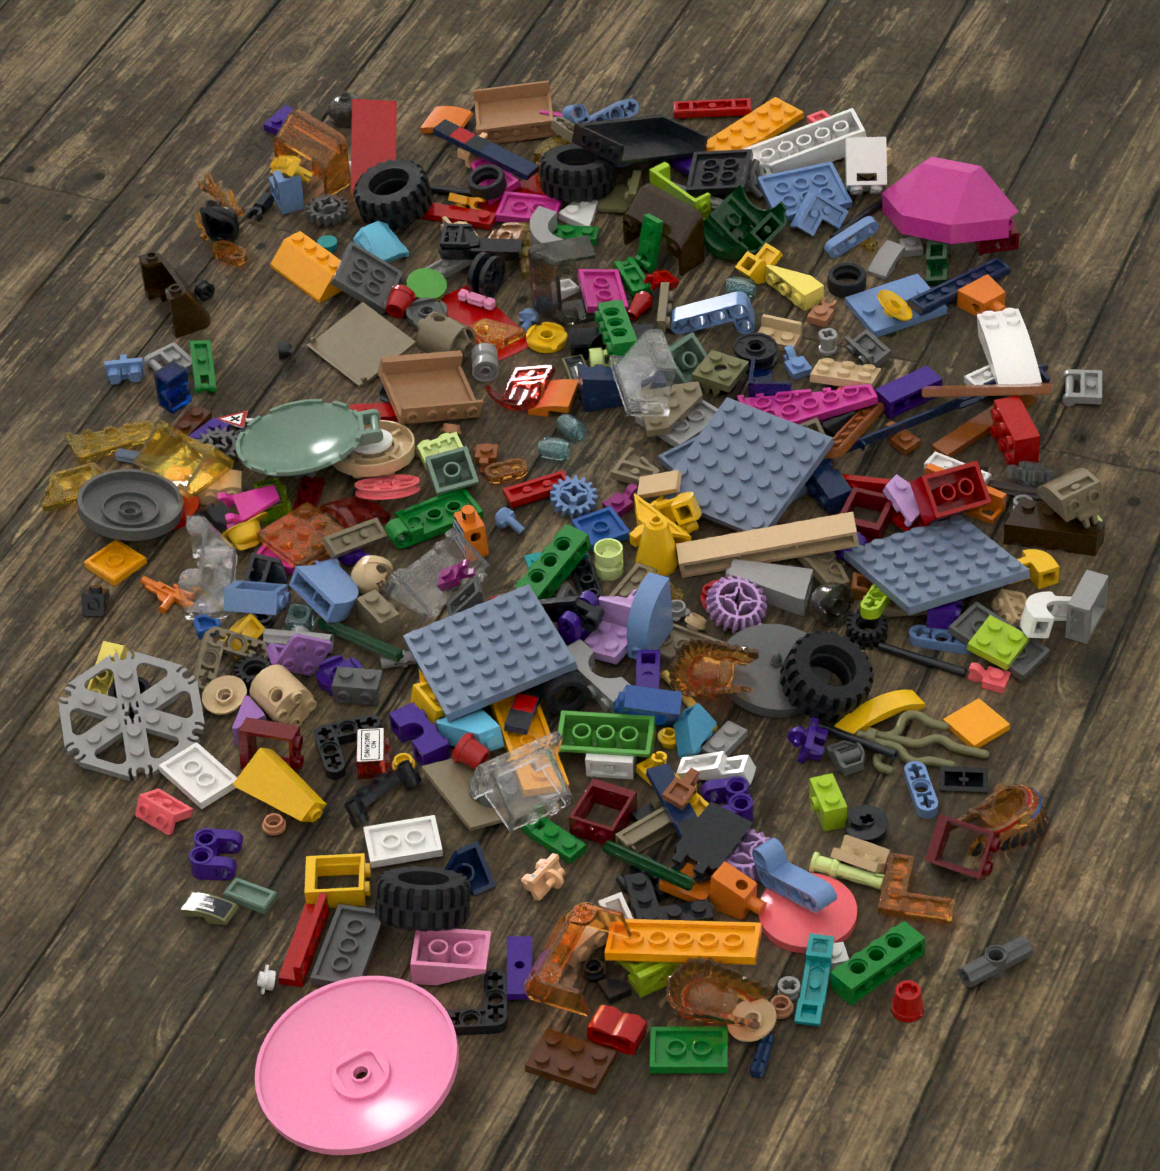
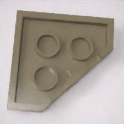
[636,381,703,437]

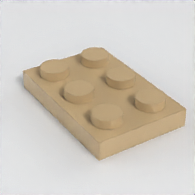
[810,358,881,388]

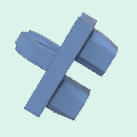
[104,354,145,385]

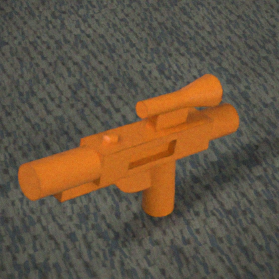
[140,576,196,614]

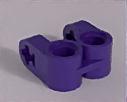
[557,590,599,646]
[701,776,753,822]
[189,828,243,880]

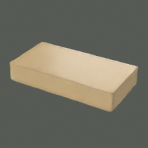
[637,470,682,499]

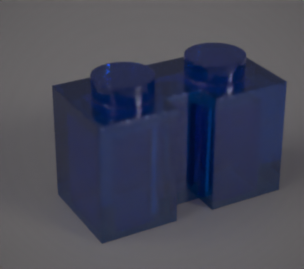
[154,361,192,414]

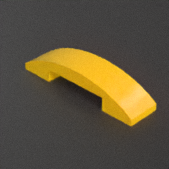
[834,690,926,735]

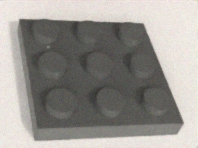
[330,241,403,315]

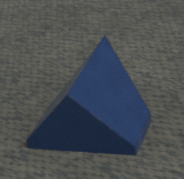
[444,841,496,896]

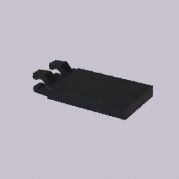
[671,801,753,885]

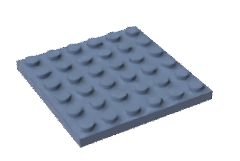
[656,397,835,532]
[844,515,1030,615]
[403,584,578,722]

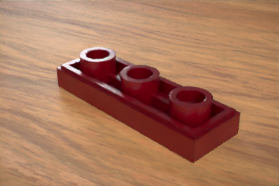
[290,476,325,524]

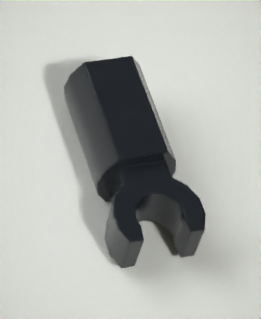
[247,192,274,221]

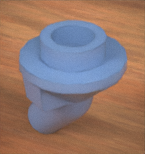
[518,308,539,334]
[495,507,525,534]

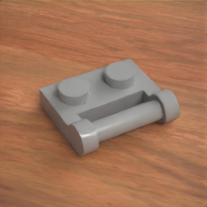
[143,342,192,385]
[1063,369,1102,406]

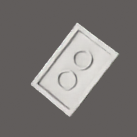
[159,742,237,809]
[363,815,443,868]

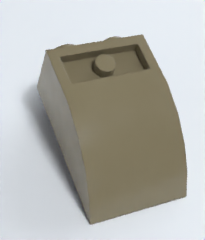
[1036,468,1106,529]

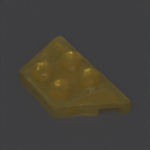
[42,462,107,511]

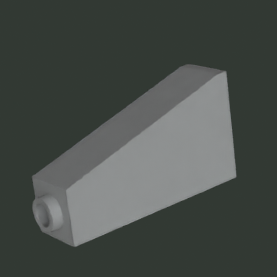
[725,559,813,616]

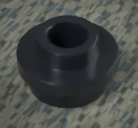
[581,957,606,981]

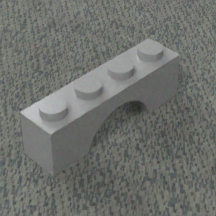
[567,639,630,714]

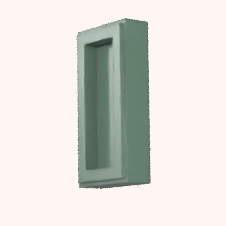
[223,877,278,915]

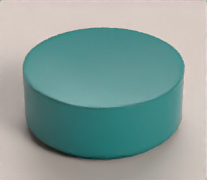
[317,235,338,253]

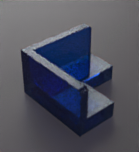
[748,357,792,398]

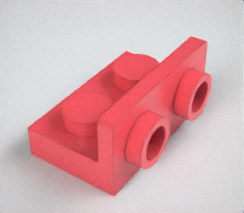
[135,788,193,835]

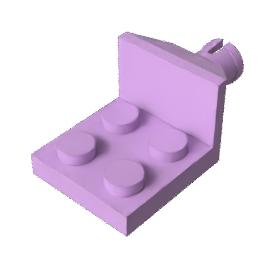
[583,589,637,665]

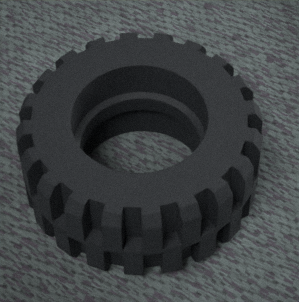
[540,143,615,203]
[353,159,433,230]
[780,631,874,722]
[375,866,471,932]

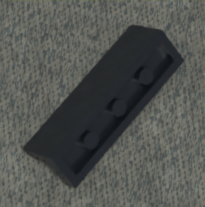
[438,238,523,261]

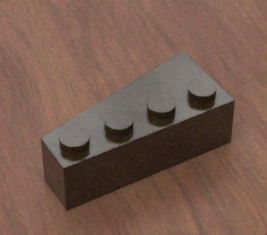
[1003,497,1105,556]

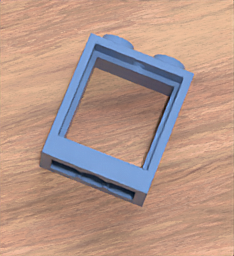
[223,580,291,615]

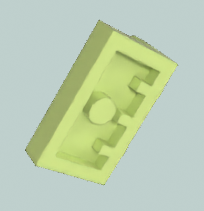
[415,432,463,471]

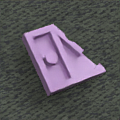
[883,474,921,527]

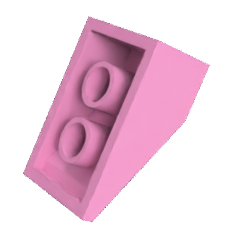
[410,928,491,986]

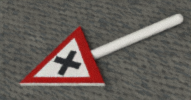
[217,410,254,428]

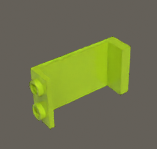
[649,162,711,221]

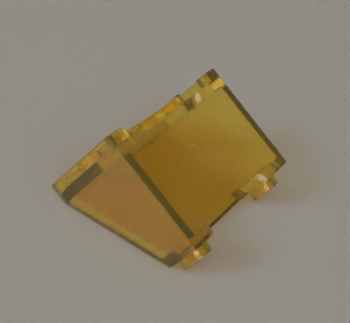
[133,419,235,499]

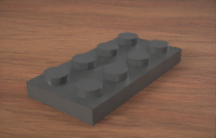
[948,601,1050,681]
[310,904,384,986]

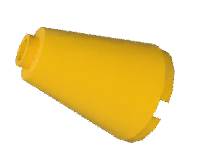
[636,515,679,576]

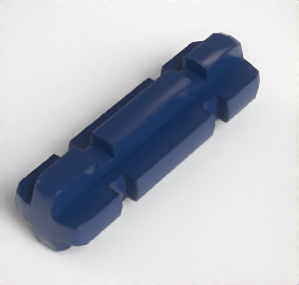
[750,1034,774,1078]

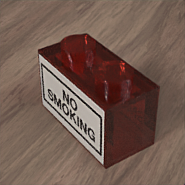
[356,727,391,779]

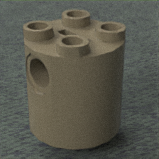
[416,311,476,364]

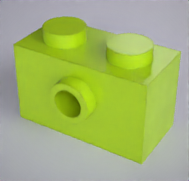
[809,773,847,832]

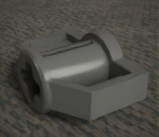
[826,740,866,776]

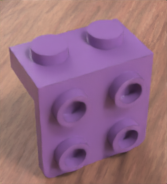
[266,634,333,676]

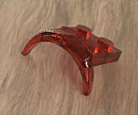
[485,365,556,410]
[313,496,391,529]

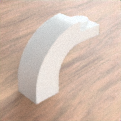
[1020,592,1075,638]

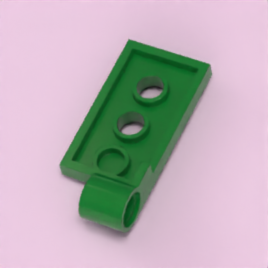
[384,488,484,549]

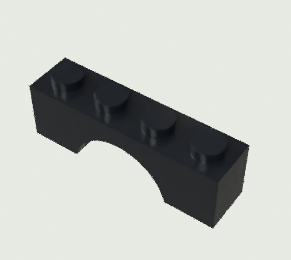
[569,324,655,360]

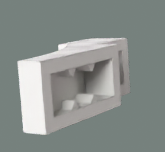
[676,751,756,785]

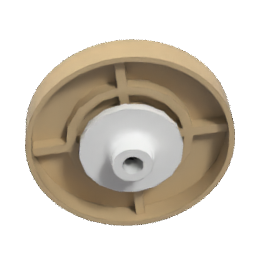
[332,420,416,478]

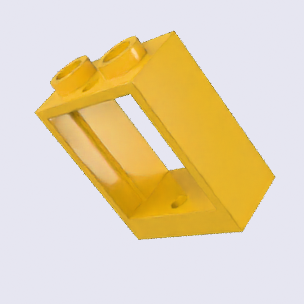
[305,853,371,908]

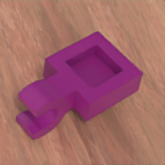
[602,483,638,517]
[437,559,476,591]

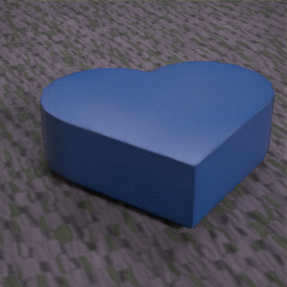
[193,614,222,639]

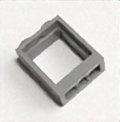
[1065,570,1109,644]

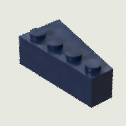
[577,364,667,412]
[803,425,852,515]

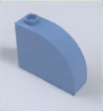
[289,564,359,623]
[627,572,673,660]

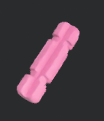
[458,289,496,310]

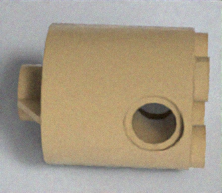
[250,664,317,726]

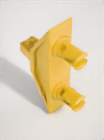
[629,493,699,547]

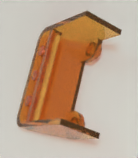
[273,108,351,196]
[524,902,632,1016]

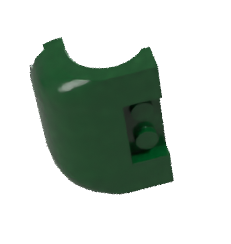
[703,184,788,262]

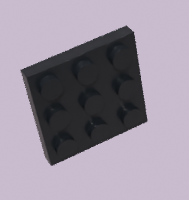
[686,149,753,196]

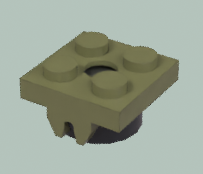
[692,350,749,397]

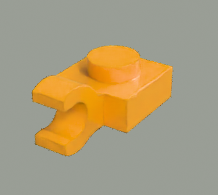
[448,193,485,210]

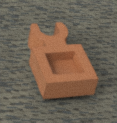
[807,297,837,328]

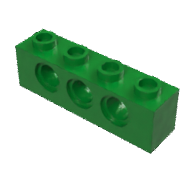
[594,299,639,362]
[515,524,591,600]
[830,921,925,1006]

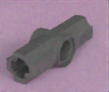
[958,936,1033,987]

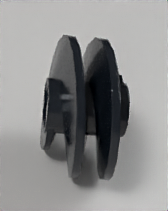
[845,805,888,845]

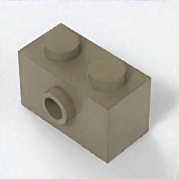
[356,589,402,642]

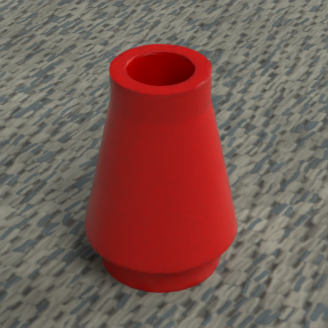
[627,291,653,321]

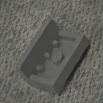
[844,329,893,368]
[332,666,383,706]

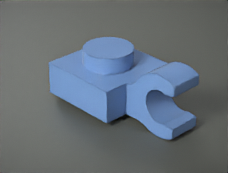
[783,345,812,380]

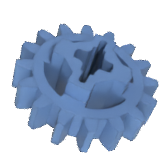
[550,475,598,519]

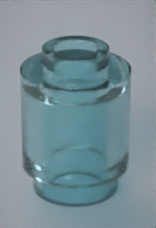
[725,276,757,300]
[556,414,587,442]
[538,436,571,460]

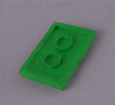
[650,1026,728,1073]

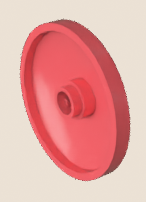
[758,873,857,954]

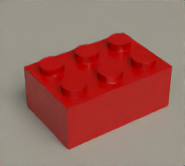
[990,395,1040,466]
[910,461,992,524]

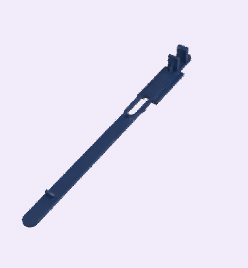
[845,364,1050,454]

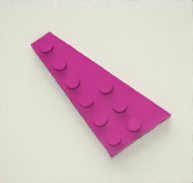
[737,384,878,424]

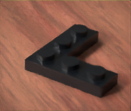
[624,872,714,921]

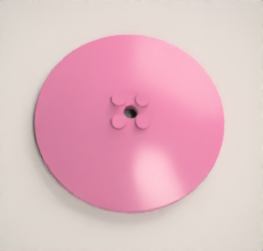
[255,976,459,1155]

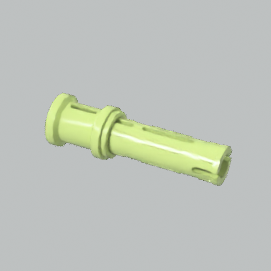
[809,852,885,890]

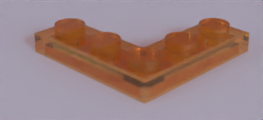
[878,853,956,924]

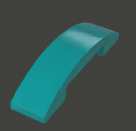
[794,933,835,1026]

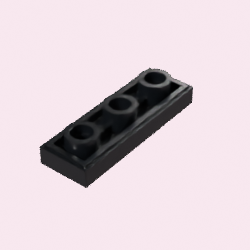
[571,558,604,598]

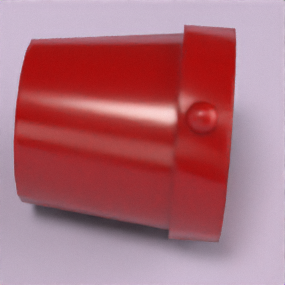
[385,285,416,319]
[451,733,490,770]
[891,980,924,1023]

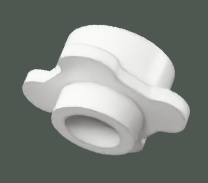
[257,965,276,995]

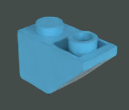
[674,703,717,759]

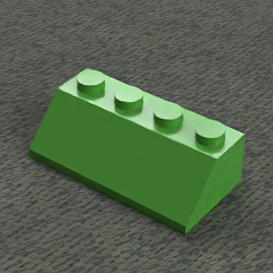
[555,710,656,757]

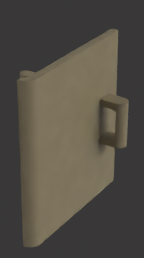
[307,302,417,387]
[421,749,545,831]

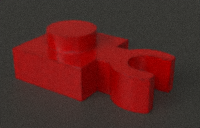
[644,270,680,290]

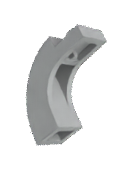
[530,206,577,263]

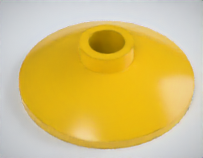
[877,289,913,321]

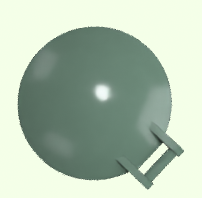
[236,399,383,476]

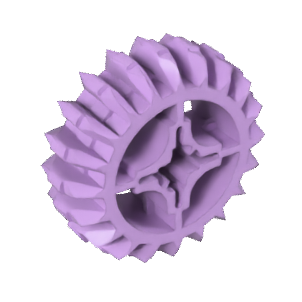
[705,575,767,634]
[727,829,770,883]

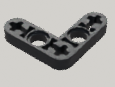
[314,715,381,780]
[446,969,508,1036]

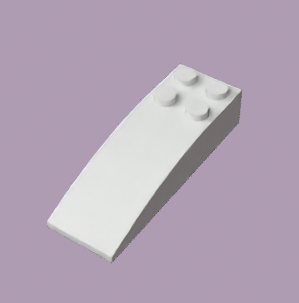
[744,108,867,174]
[977,308,1042,384]

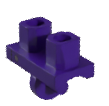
[787,717,828,764]

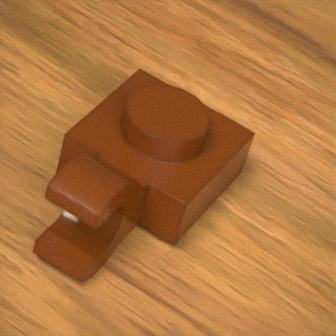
[885,421,921,456]
[475,443,499,474]
[662,767,699,811]

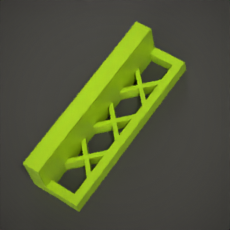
[628,962,715,998]

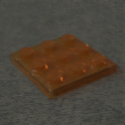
[256,502,344,568]

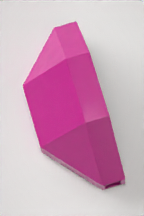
[882,157,1019,244]

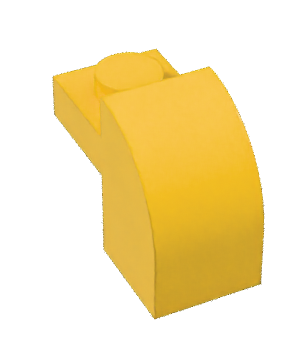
[735,243,783,284]
[654,492,702,526]
[1009,549,1059,589]

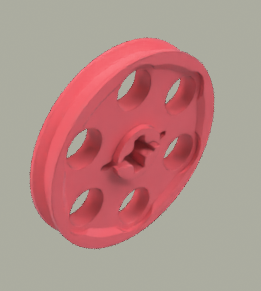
[354,474,420,500]

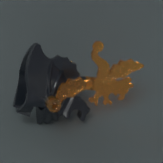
[194,172,246,246]

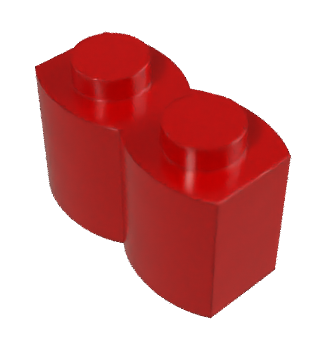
[587,1005,647,1055]

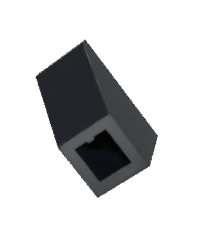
[188,501,232,538]

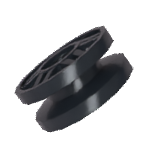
[467,251,506,297]
[734,332,778,374]

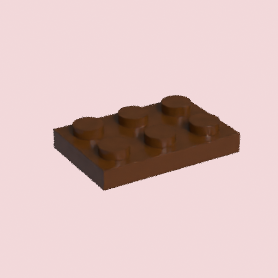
[525,1028,617,1095]

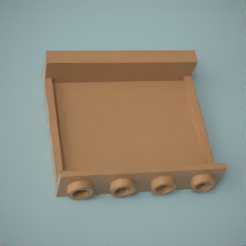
[473,80,555,144]
[378,350,483,424]

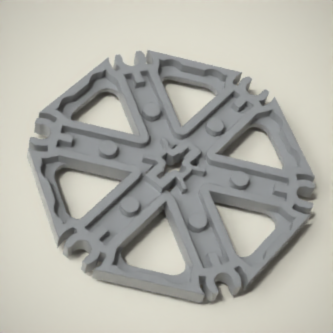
[58,651,205,781]

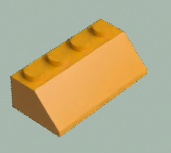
[270,231,342,303]

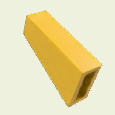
[233,748,327,823]

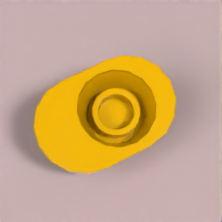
[222,512,268,551]

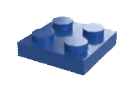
[571,506,630,552]

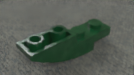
[926,239,951,286]

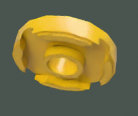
[526,322,567,354]

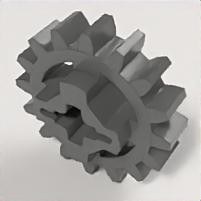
[305,193,349,227]
[195,427,238,467]
[1006,461,1055,487]

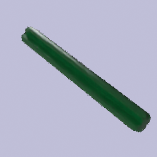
[318,618,404,662]
[602,840,695,891]

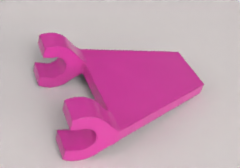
[216,485,280,530]

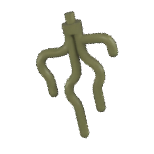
[857,710,990,775]

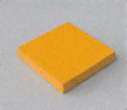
[84,539,147,586]
[943,698,1010,748]

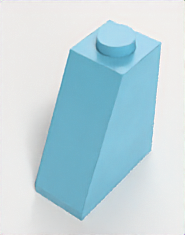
[435,708,504,752]

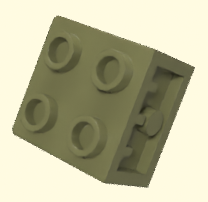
[597,170,642,213]

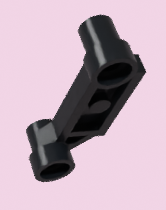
[539,596,605,632]
[344,760,422,828]

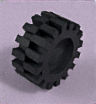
[846,609,888,650]
[234,654,272,695]

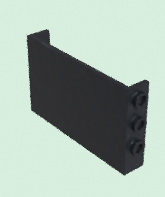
[572,114,708,165]

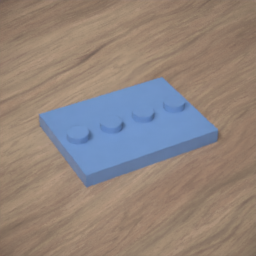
[757,161,852,221]
[845,273,948,337]

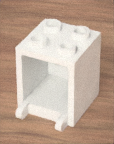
[845,137,887,195]

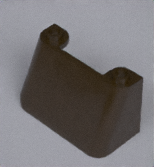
[139,251,211,338]

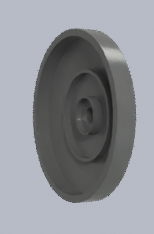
[77,469,183,541]
[718,624,831,718]

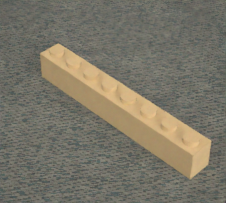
[676,512,859,578]

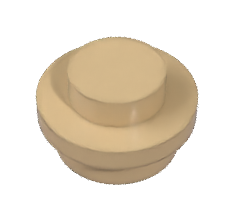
[685,612,707,632]

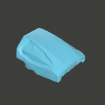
[353,221,409,263]

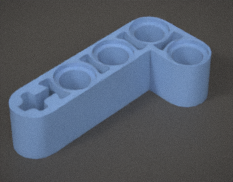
[562,98,639,124]
[671,291,755,334]
[752,837,837,913]

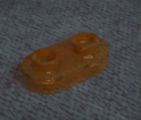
[211,240,248,266]
[485,458,528,484]

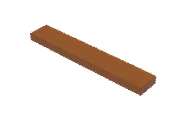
[922,383,1054,398]
[931,395,1037,458]
[824,402,885,459]

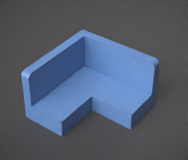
[269,170,305,215]
[789,191,849,236]

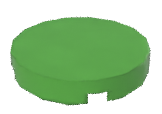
[406,268,447,302]

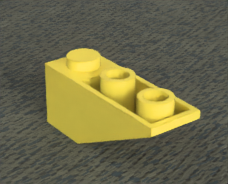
[766,264,824,311]
[87,641,133,695]

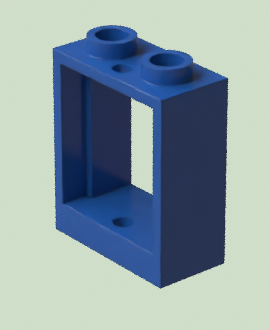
[613,685,682,727]

